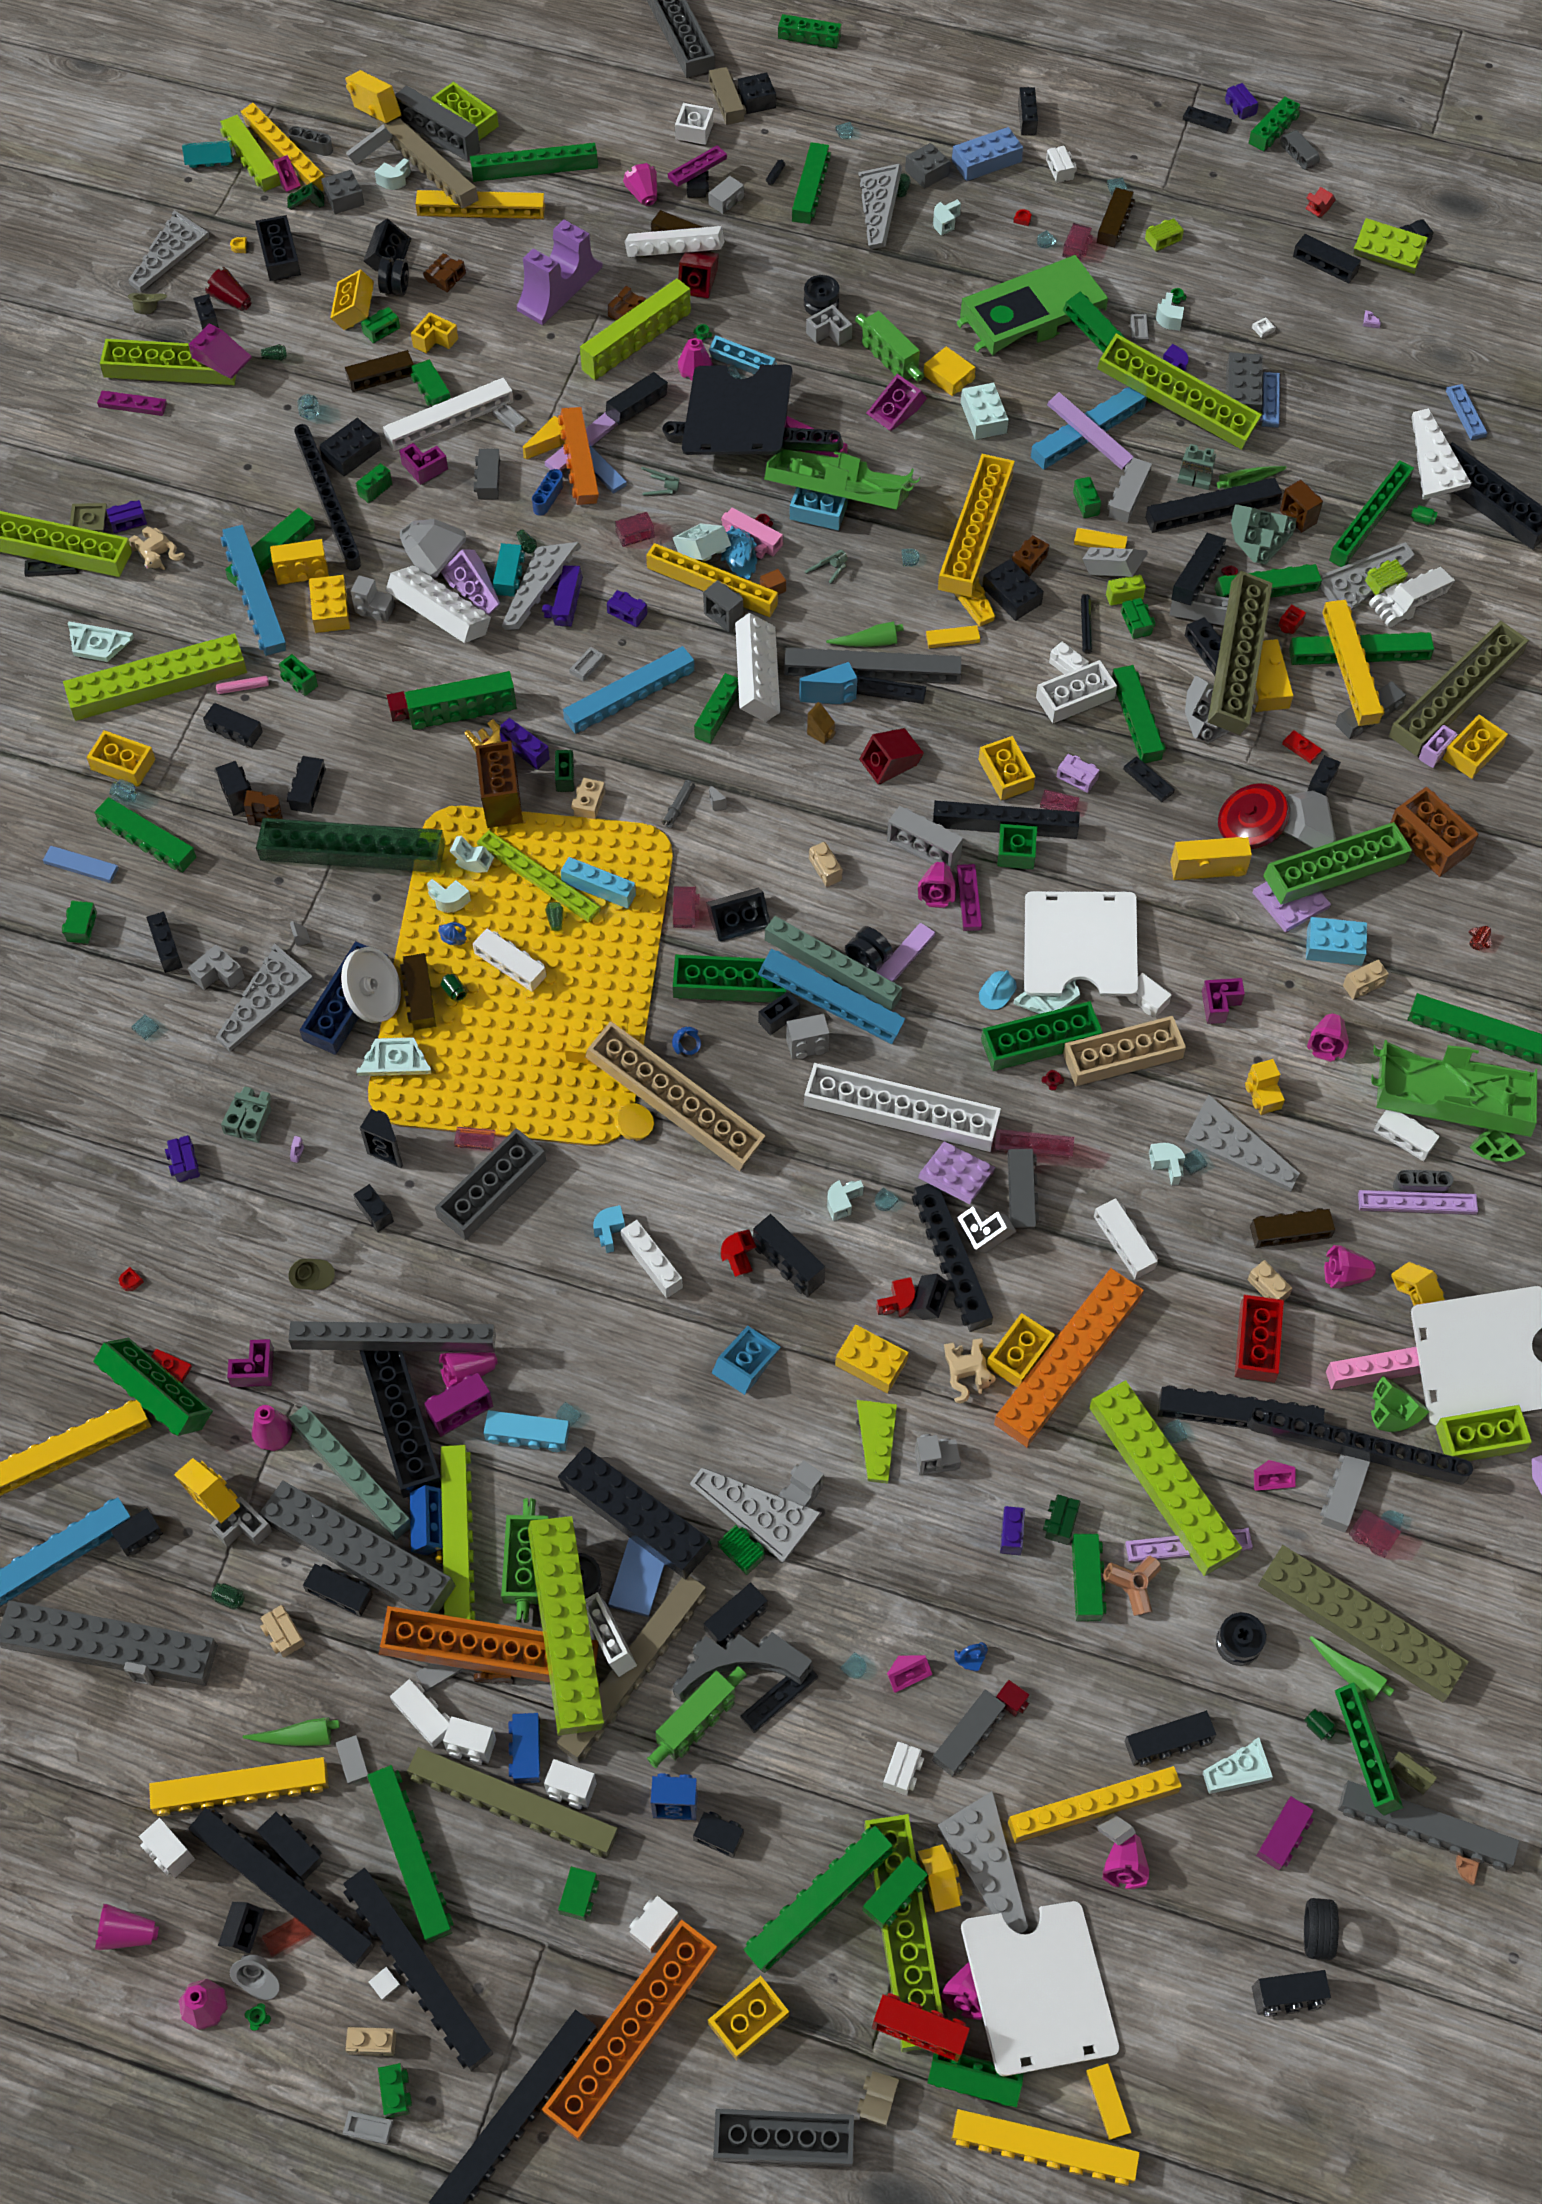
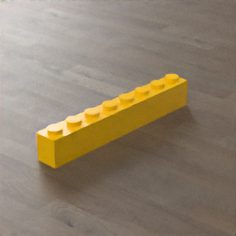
[240,103,325,191]
[415,190,545,219]
[646,543,778,618]
[1322,599,1384,726]
[0,1400,151,1496]
[149,1757,329,1816]
[1008,1766,1182,1843]
[951,2109,1139,2186]

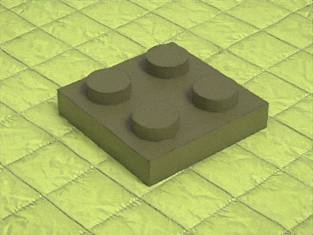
[69,503,108,533]
[1389,1752,1437,1795]

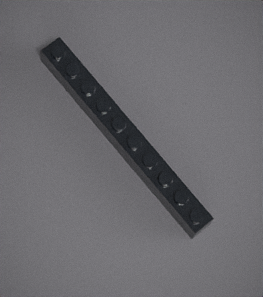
[188,1808,374,1969]
[343,1867,493,2071]
[428,2009,598,2204]

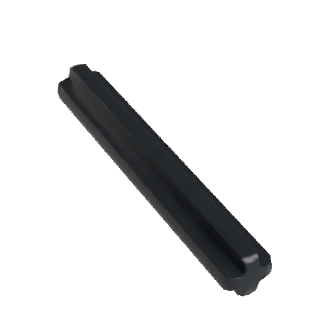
[1081,594,1092,653]

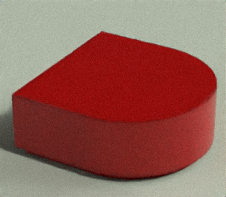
[1013,209,1032,227]
[119,1267,144,1291]

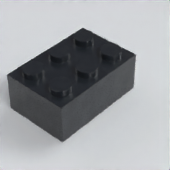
[319,418,382,477]
[982,558,1044,621]
[1251,1970,1331,2017]

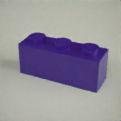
[500,717,550,770]

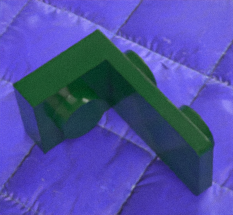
[287,182,324,210]

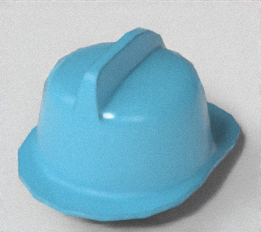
[979,970,1017,1010]

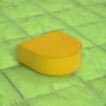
[230,237,248,253]

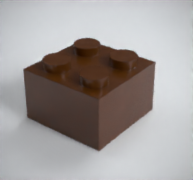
[1280,479,1323,533]

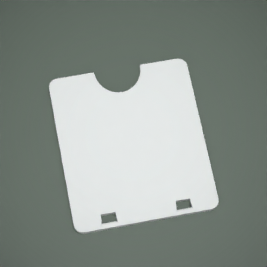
[1024,891,1138,996]
[1411,1286,1542,1425]
[961,1901,1119,2076]

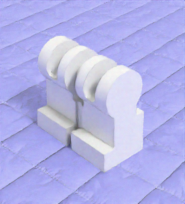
[1369,584,1416,628]

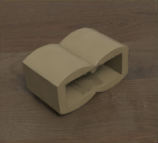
[857,2071,899,2128]

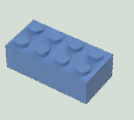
[952,127,1023,181]

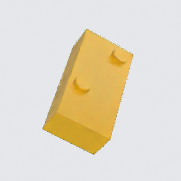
[345,70,401,123]
[1253,639,1293,712]
[1170,837,1252,880]

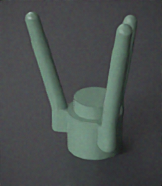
[641,467,679,496]
[805,550,848,583]

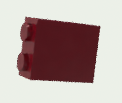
[678,251,719,298]
[859,728,924,785]

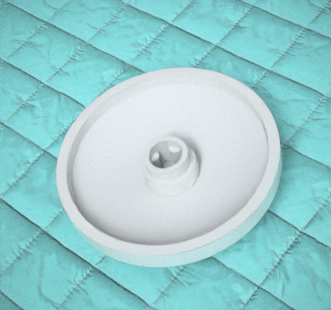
[341,947,401,1023]

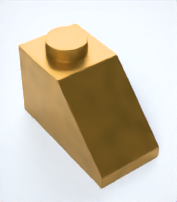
[807,702,836,745]

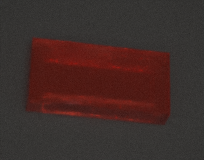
[262,1917,312,1957]

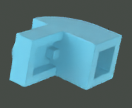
[593,1205,625,1253]

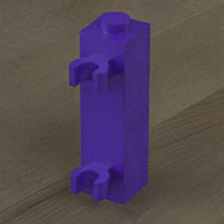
[542,565,583,627]

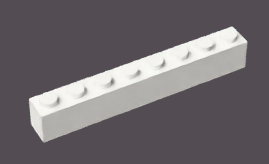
[383,378,513,451]

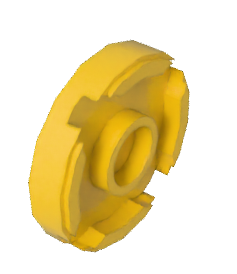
[616,1103,654,1141]

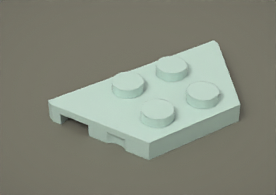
[68,621,134,662]
[1014,980,1080,1014]
[357,1038,431,1076]

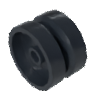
[378,257,409,296]
[804,275,840,316]
[845,926,893,972]
[578,1553,603,1599]
[1215,1612,1267,1666]

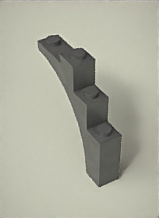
[673,1632,814,1702]

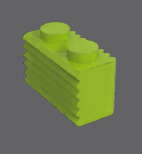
[1145,218,1184,252]
[1365,559,1408,595]
[1106,574,1146,606]

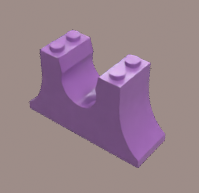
[517,220,603,325]

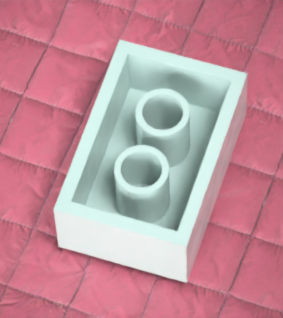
[961,383,1008,440]
[673,523,731,561]

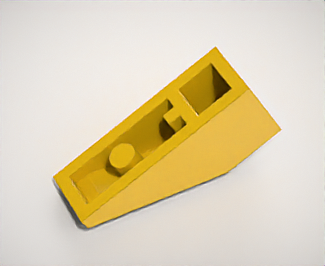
[522,416,564,459]

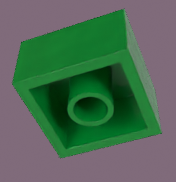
[997,824,1037,869]

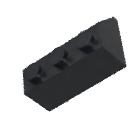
[363,218,412,272]
[706,887,771,942]
[360,1109,403,1168]

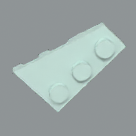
[1203,1738,1273,1794]

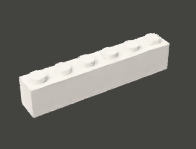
[625,226,725,257]

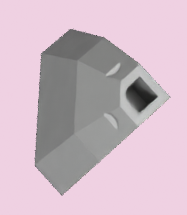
[400,519,466,579]
[1185,676,1256,744]
[1282,791,1336,849]

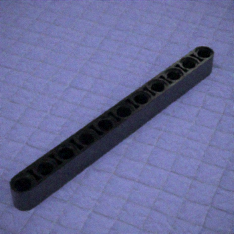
[662,421,844,452]
[294,424,361,571]
[1247,1407,1473,1485]

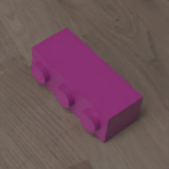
[1256,1796,1314,1871]

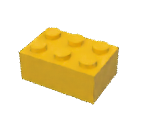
[330,269,374,330]
[270,539,329,585]
[309,575,350,633]
[1443,715,1508,779]
[86,730,156,787]
[978,736,1035,801]
[565,1018,628,1065]
[987,1313,1055,1388]
[835,1324,908,1394]
[174,1458,240,1523]
[708,1975,789,2061]

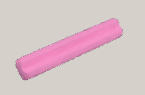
[216,676,269,694]

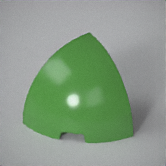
[1470,1129,1526,1162]
[1371,1376,1430,1432]

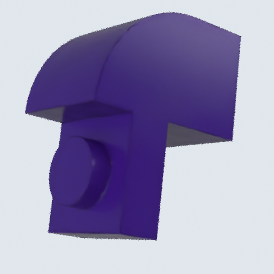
[1163,344,1189,372]

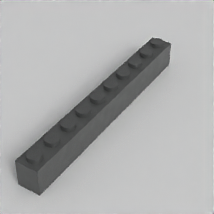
[784,647,962,684]
[288,1321,496,1352]

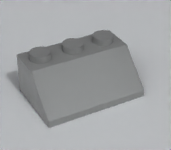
[1082,547,1148,577]

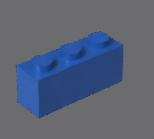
[410,1485,443,1555]
[508,1713,540,1784]

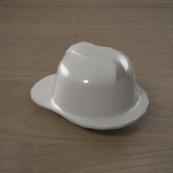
[230,1954,280,2000]

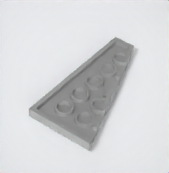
[858,164,902,249]
[128,210,209,292]
[502,542,582,630]
[1320,542,1415,611]
[216,943,313,1052]
[1184,1095,1300,1192]
[690,1468,822,1562]
[937,1791,1028,1934]

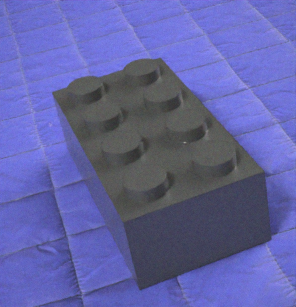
[1226,352,1262,413]

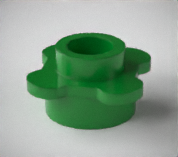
[1171,288,1186,305]
[693,324,712,340]
[244,2003,271,2031]

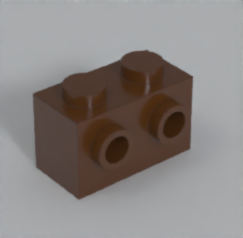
[1012,535,1050,577]

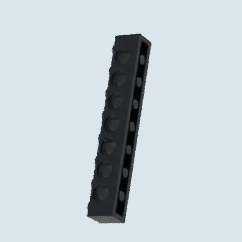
[912,1183,993,1332]

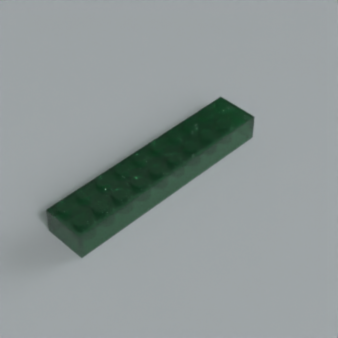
[256,818,446,873]

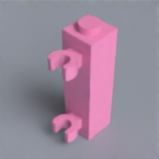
[721,508,783,559]

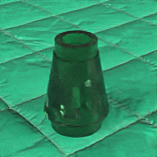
[261,344,287,361]
[516,529,537,554]
[545,902,563,931]

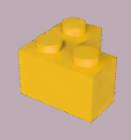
[411,312,458,354]
[1245,1059,1285,1115]
[1391,1262,1445,1306]
[918,1844,963,1913]

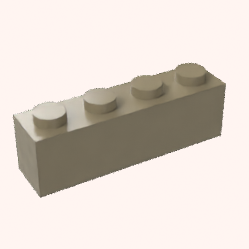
[709,67,746,125]

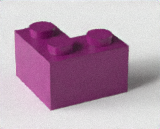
[399,443,448,485]
[1201,978,1245,1024]
[227,1339,274,1387]

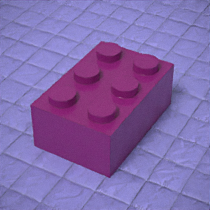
[424,1373,494,1437]

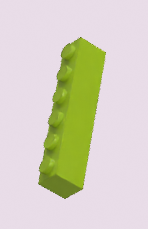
[220,115,281,192]

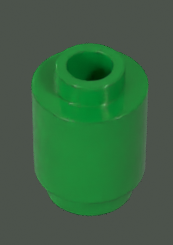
[1411,505,1438,526]

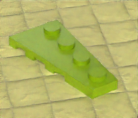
[856,1400,897,1484]

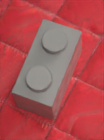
[708,176,744,214]

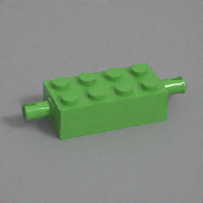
[855,311,924,382]
[501,1498,549,1623]
[647,1666,747,1768]

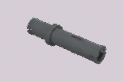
[662,780,695,828]

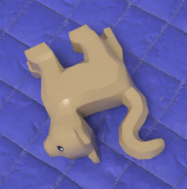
[129,526,185,570]
[944,1338,996,1403]

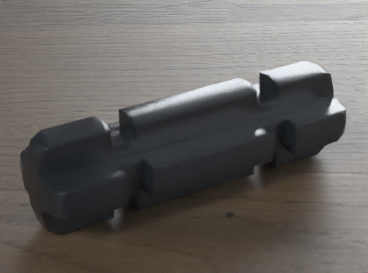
[766,159,786,185]

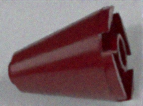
[205,267,252,311]

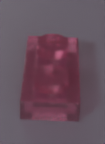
[1040,789,1080,812]
[454,1127,496,1151]

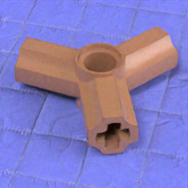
[1103,1556,1161,1616]

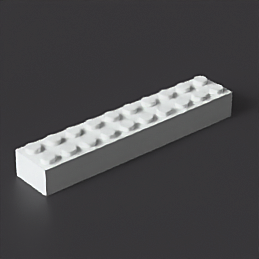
[804,1063,1001,1152]

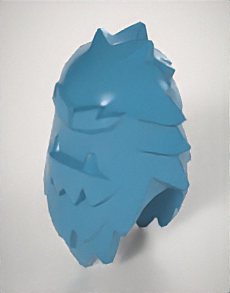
[721,526,757,580]

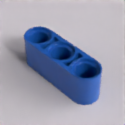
[532,469,564,516]

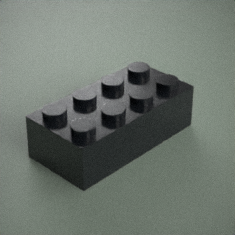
[255,215,301,281]
[753,1213,825,1297]

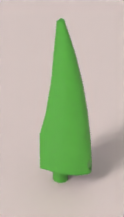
[1217,466,1286,489]
[826,622,904,647]
[1309,1636,1394,1702]
[243,1717,340,1746]

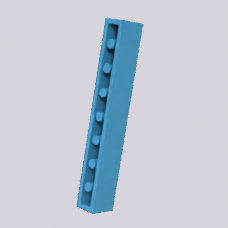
[1031,387,1147,470]
[220,525,286,656]
[563,646,695,734]
[758,949,905,1044]
[0,1497,131,1606]

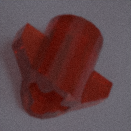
[1468,926,1492,951]

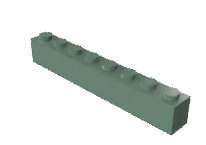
[764,916,902,1011]
[289,1405,411,1540]

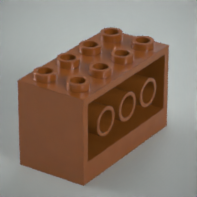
[1390,786,1479,877]

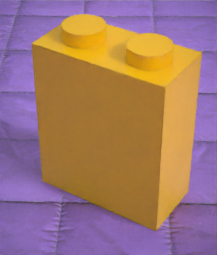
[923,346,976,396]

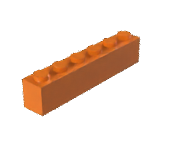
[558,407,599,505]

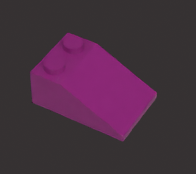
[188,323,252,379]
[866,374,927,432]

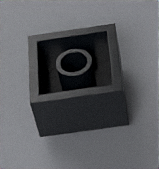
[738,72,776,114]
[215,761,252,816]

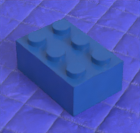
[651,1773,698,1820]

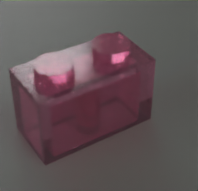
[1062,223,1093,262]
[615,512,655,547]
[673,886,700,928]
[1349,1509,1401,1558]

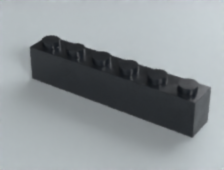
[1171,533,1227,606]

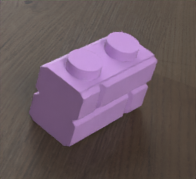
[1419,725,1458,768]
[1056,754,1100,793]

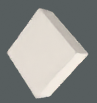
[1252,317,1275,338]
[369,1967,401,2001]

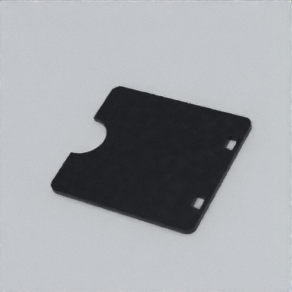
[682,364,793,455]

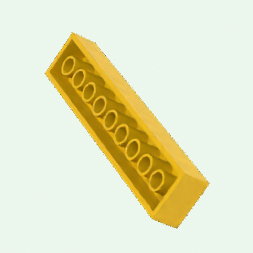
[938,454,1015,597]

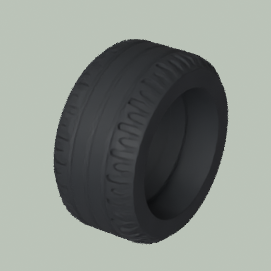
[1304,1898,1339,1960]

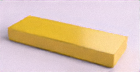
[1074,528,1127,549]
[926,625,980,649]
[1086,2063,1132,2140]

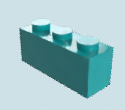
[182,140,234,168]
[493,543,525,597]

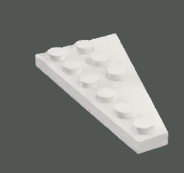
[1412,408,1471,500]

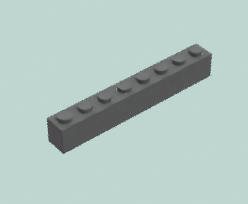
[1338,1780,1519,1871]

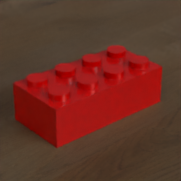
[1234,1294,1284,1383]
[872,1993,970,2062]

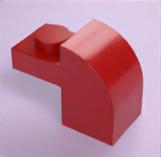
[1305,187,1336,217]
[721,1229,756,1277]
[876,1277,915,1318]

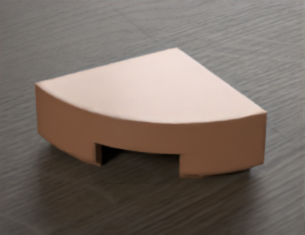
[1456,1855,1479,1885]

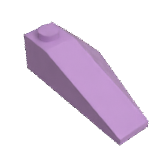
[441,549,500,615]

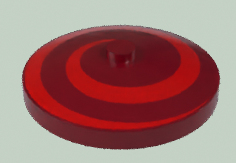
[1218,783,1290,850]

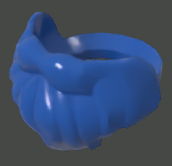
[438,922,467,945]
[672,1026,701,1055]
[954,1642,988,1671]

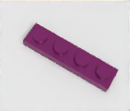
[668,145,727,187]
[97,390,167,416]
[956,864,982,931]

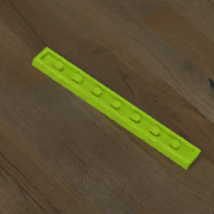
[477,830,601,923]

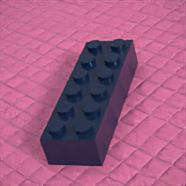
[300,941,389,1055]

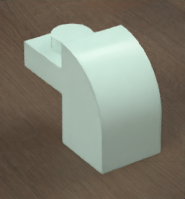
[375,158,411,190]
[933,199,961,236]
[1156,293,1184,331]
[450,836,494,873]
[427,879,471,913]
[1149,1143,1185,1186]
[827,1180,864,1221]

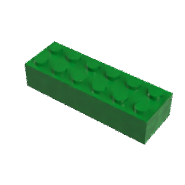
[405,671,517,730]
[673,954,786,1003]
[981,1001,1103,1071]
[93,1337,213,1436]

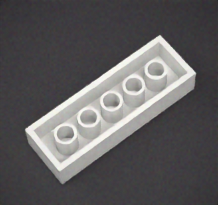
[386,566,491,643]
[735,613,780,722]

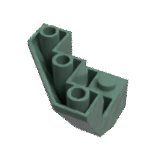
[1231,505,1297,565]

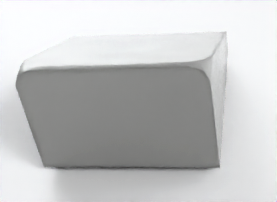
[709,786,727,811]
[290,921,310,946]

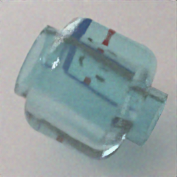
[297,394,320,420]
[109,779,138,806]

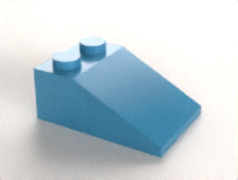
[799,662,857,704]
[712,1326,781,1395]

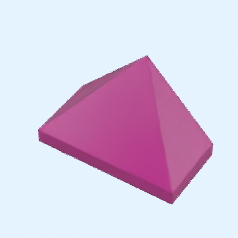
[273,155,301,192]
[1254,1460,1296,1491]
[887,1655,932,1693]

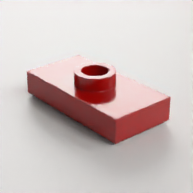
[1282,730,1322,764]
[151,1349,192,1383]

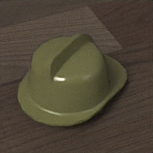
[128,293,167,314]
[288,1258,335,1290]

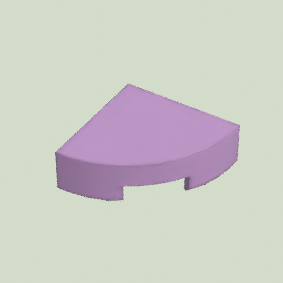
[1363,310,1380,329]
[290,1136,304,1163]

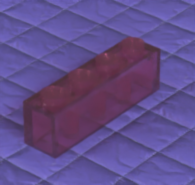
[995,1129,1074,1159]

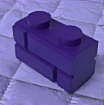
[1225,83,1259,120]
[106,500,147,533]
[607,590,648,627]
[165,1135,200,1182]
[1000,1506,1025,1555]

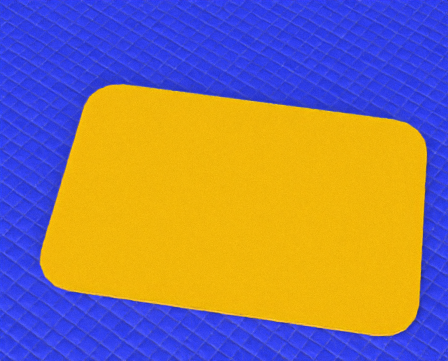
[368,806,673,1146]

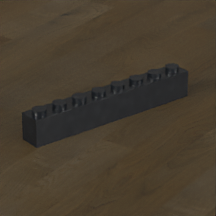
[1145,478,1282,533]
[933,800,1080,839]
[1157,1385,1325,1437]

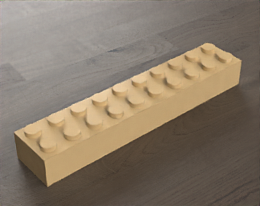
[585,1021,765,1172]

